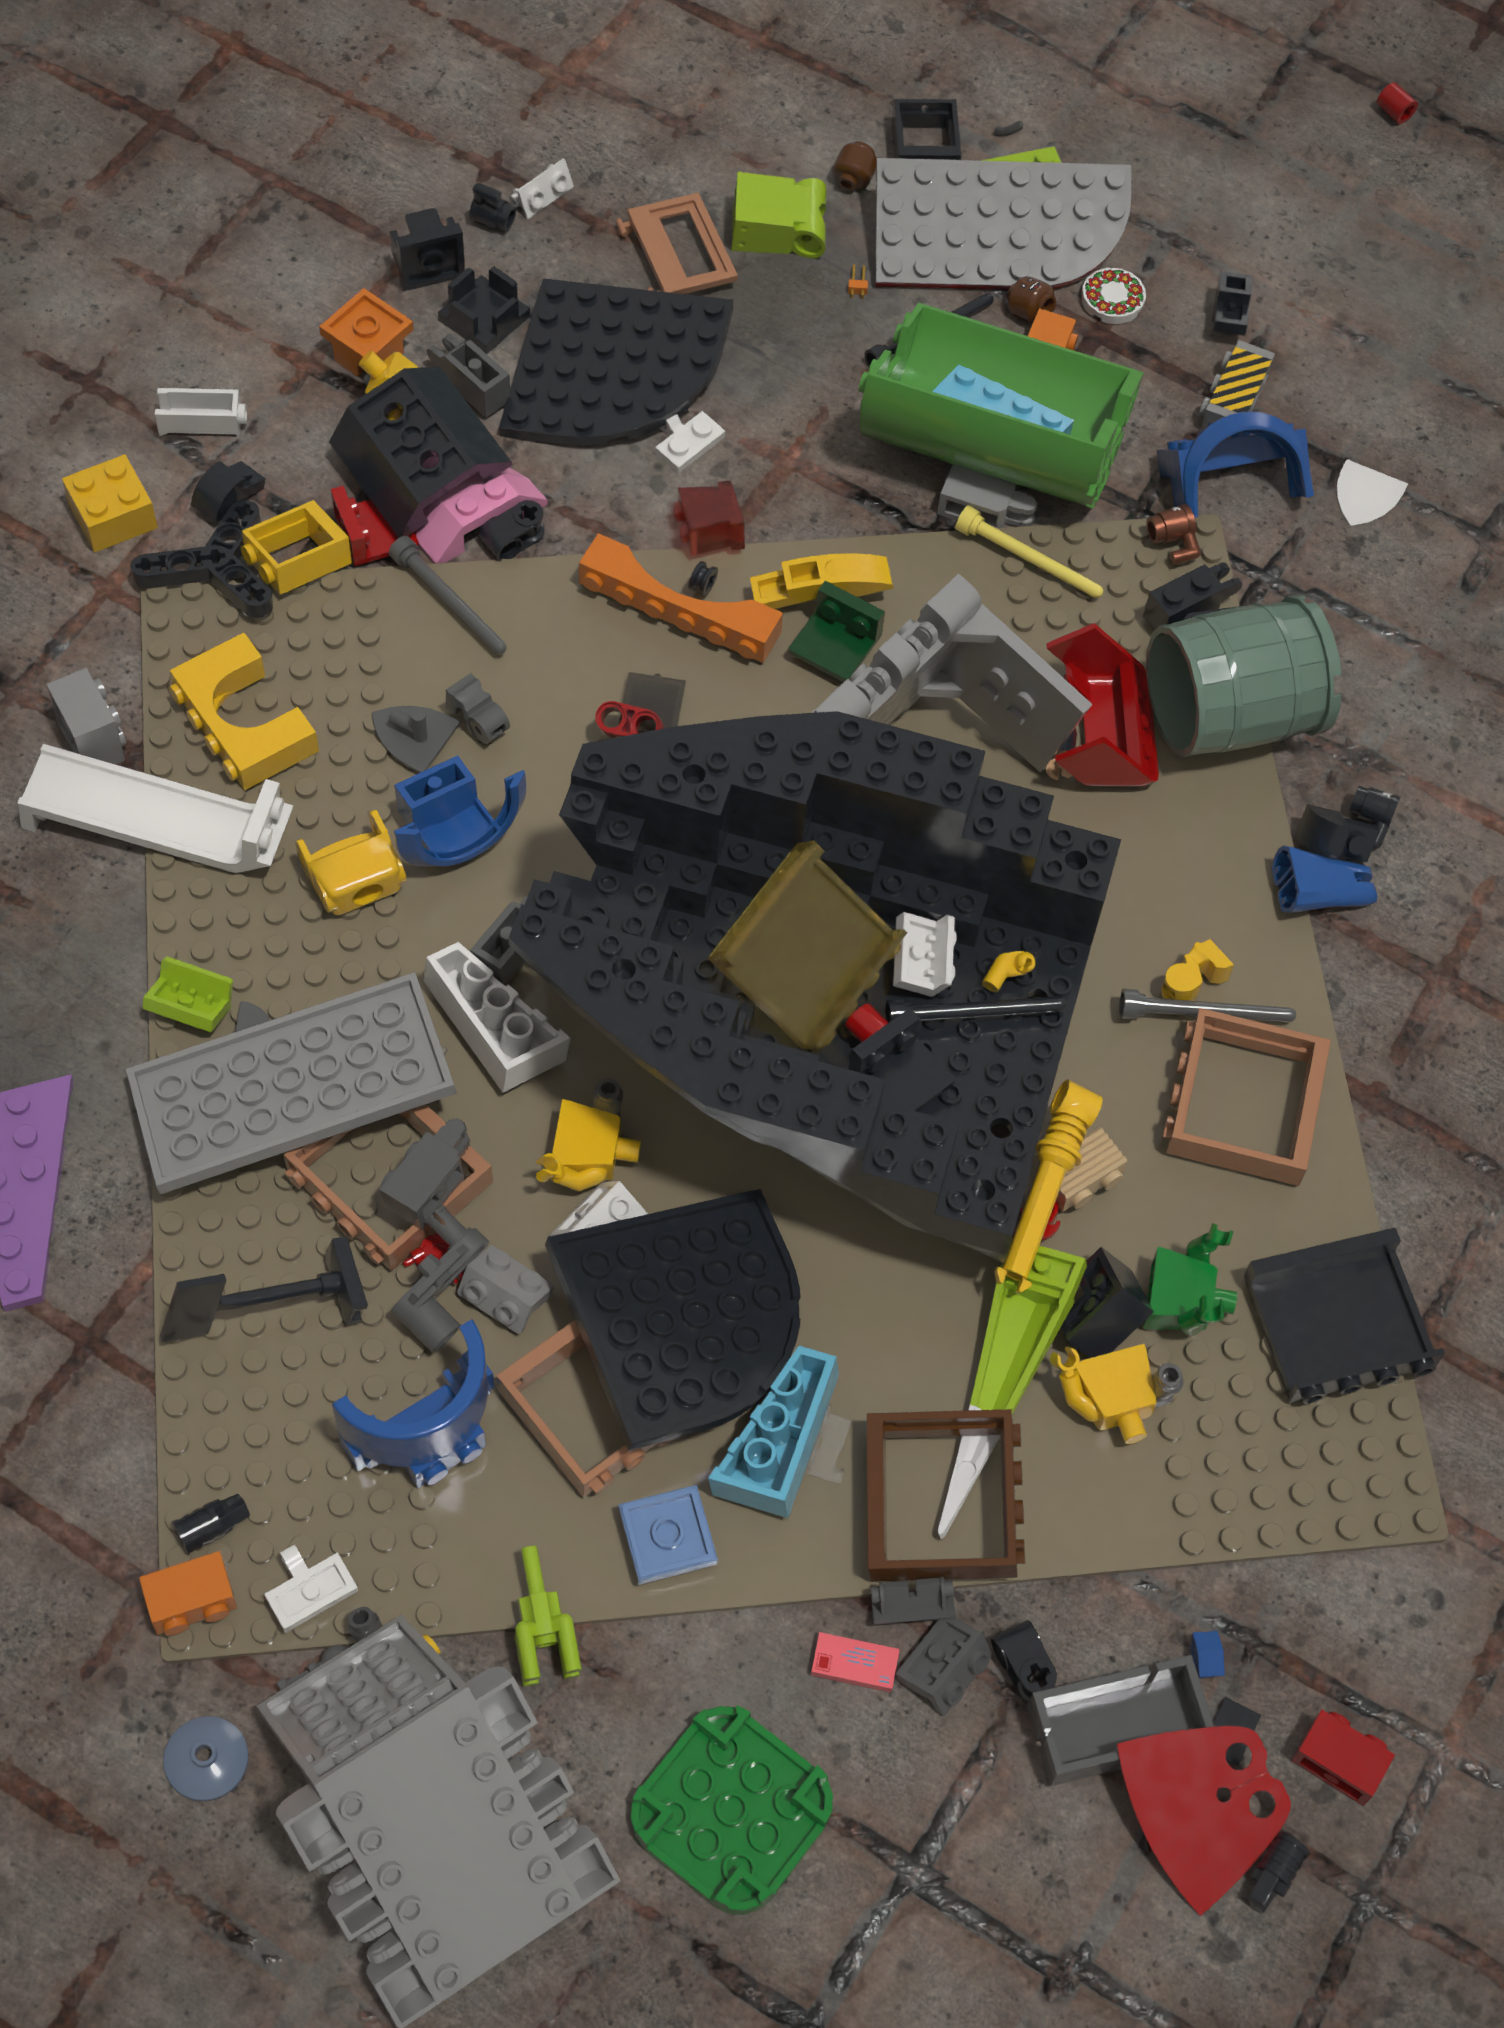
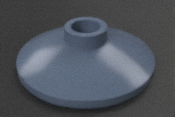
[163,1716,249,1801]

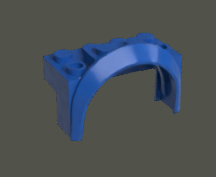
[1157,412,1314,517]

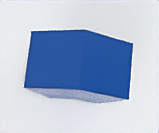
[1190,1631,1225,1677]

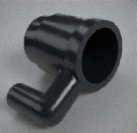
[469,183,516,231]
[1349,786,1401,849]

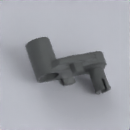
[391,1205,490,1353]

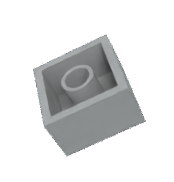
[46,668,127,765]

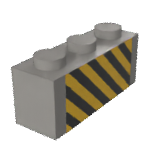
[1199,340,1275,438]

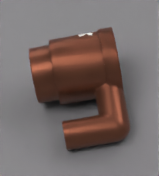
[1146,504,1201,565]

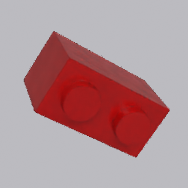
[1291,1709,1395,1807]

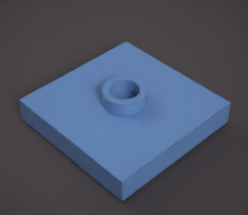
[618,1485,718,1585]

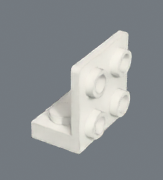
[550,1181,648,1236]

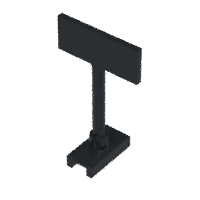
[160,1236,368,1343]

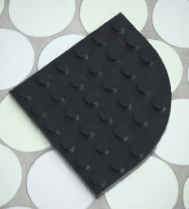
[499,278,734,446]
[545,1189,801,1451]

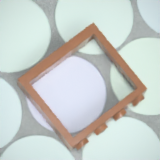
[1162,1008,1331,1186]
[284,1104,493,1271]
[496,1320,671,1498]

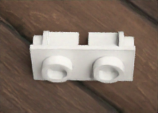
[509,158,574,219]

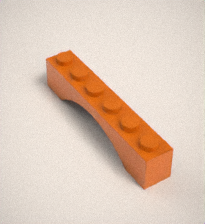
[579,533,783,663]

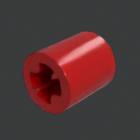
[1377,82,1418,124]
[845,1003,888,1043]

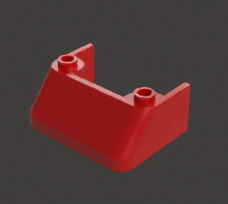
[1046,623,1159,786]

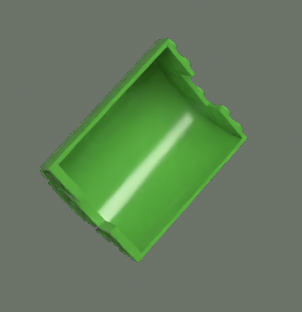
[858,303,1144,508]

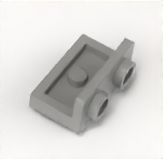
[457,1245,555,1334]

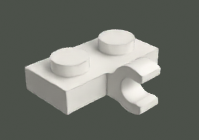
[655,411,726,474]
[264,1544,358,1633]

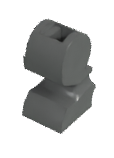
[446,673,510,744]

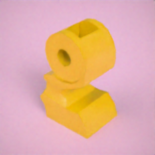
[1161,939,1234,1001]

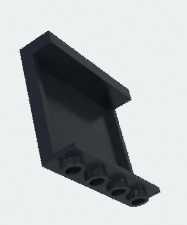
[1244,1227,1445,1404]

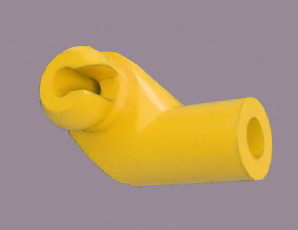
[982,951,1036,993]

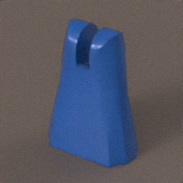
[1271,845,1378,913]

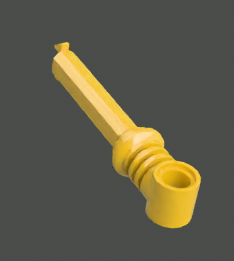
[994,1079,1103,1294]

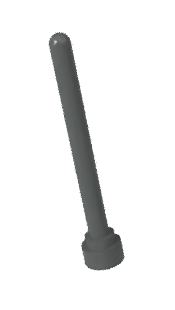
[389,536,507,654]
[1119,989,1296,1022]

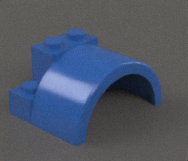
[332,1319,494,1489]

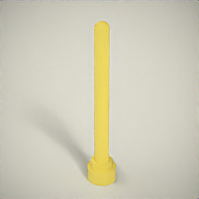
[955,505,1103,598]

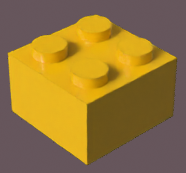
[62,454,158,553]

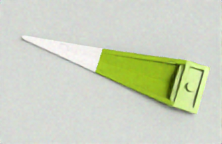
[938,1238,1087,1539]

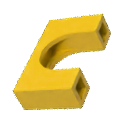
[169,632,319,791]

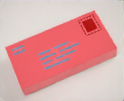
[811,1632,900,1693]

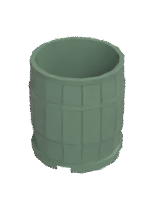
[1146,594,1342,757]

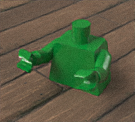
[1143,1223,1237,1336]

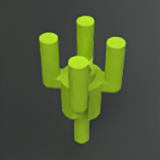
[514,1545,582,1687]

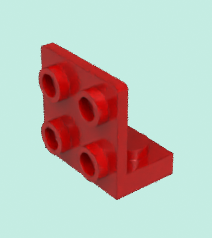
[330,485,419,566]

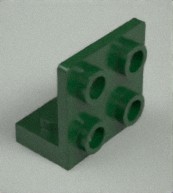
[789,581,885,682]

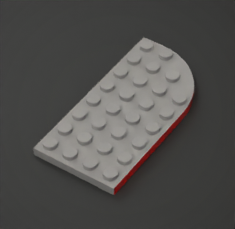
[875,158,1131,290]

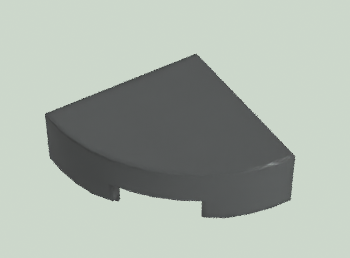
[235,1001,270,1032]

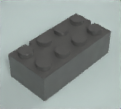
[1027,1655,1214,1787]

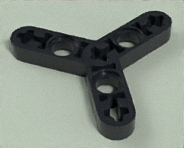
[130,500,273,618]

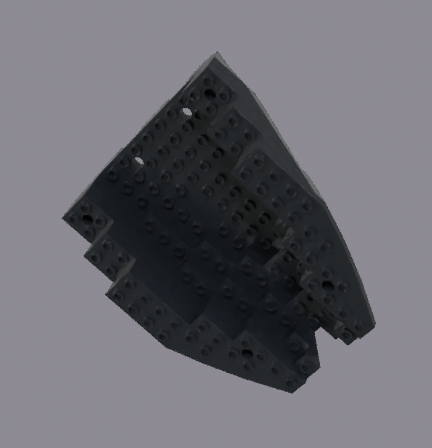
[509,711,1121,1263]

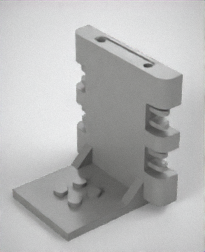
[811,573,1093,772]
[257,1615,621,2028]

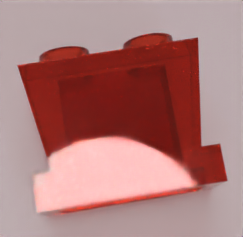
[673,480,745,556]

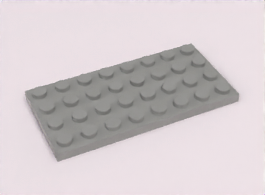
[126,972,457,1194]

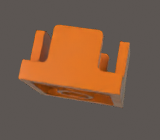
[319,288,414,377]

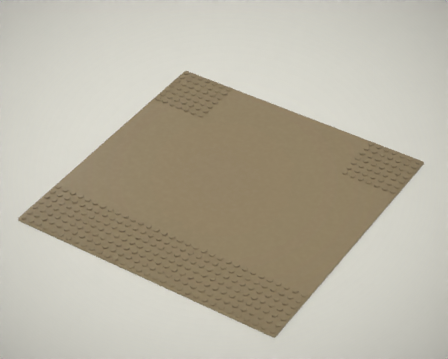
[140,514,1448,1663]

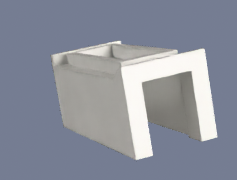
[155,388,247,438]

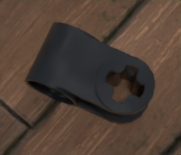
[478,500,545,561]
[990,1620,1057,1703]

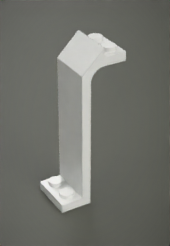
[18,744,293,873]

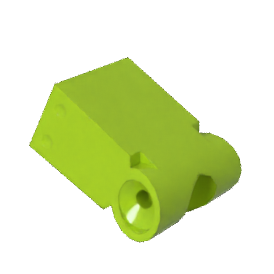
[731,172,827,259]

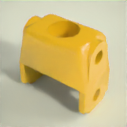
[295,810,407,915]

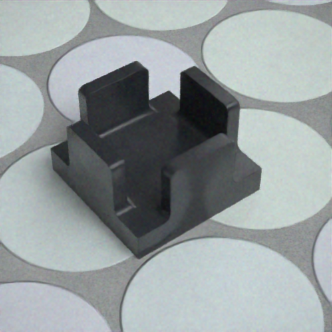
[390,208,465,292]
[438,266,530,354]

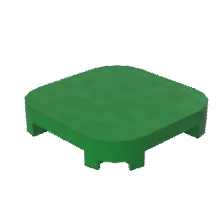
[631,1705,833,1915]

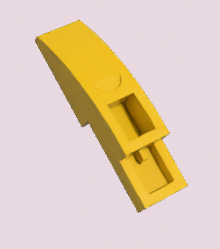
[750,553,893,609]

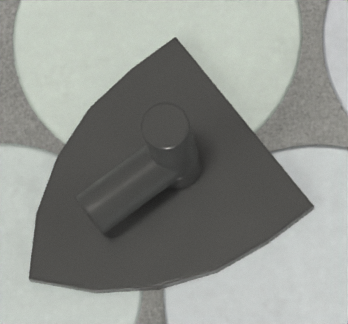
[372,706,460,773]

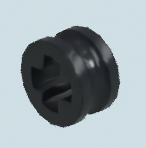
[688,561,718,596]

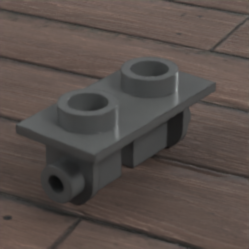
[871,1576,956,1624]

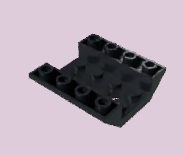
[329,367,513,538]

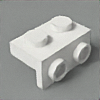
[893,912,956,997]

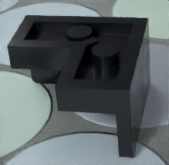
[1061,1247,1154,1358]

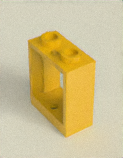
[241,500,352,595]

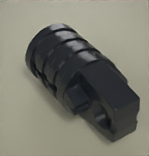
[171,1494,250,1554]
[1249,1832,1310,1913]

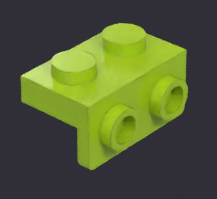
[142,956,233,1033]

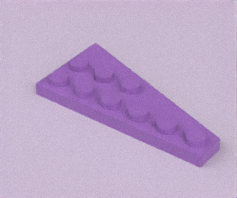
[0,1074,74,1312]

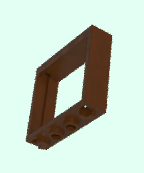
[867,1409,1025,1581]

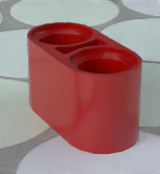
[595,701,664,738]

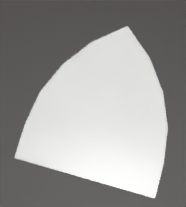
[1337,459,1408,526]

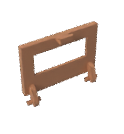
[616,192,738,294]

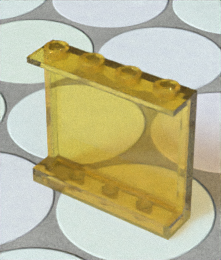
[708,841,908,1049]

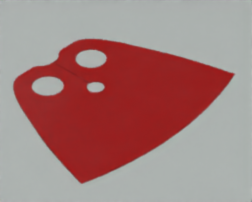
[1117,1726,1291,1916]

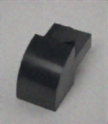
[1212,271,1252,336]
[191,461,266,523]
[1295,804,1380,863]

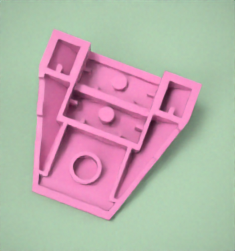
[415,457,548,564]

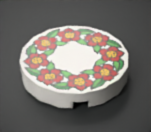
[1081,268,1146,324]

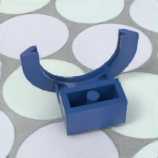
[394,755,526,867]

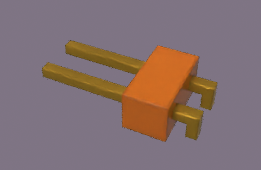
[848,265,868,299]

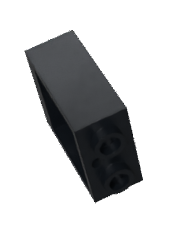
[892,99,962,160]

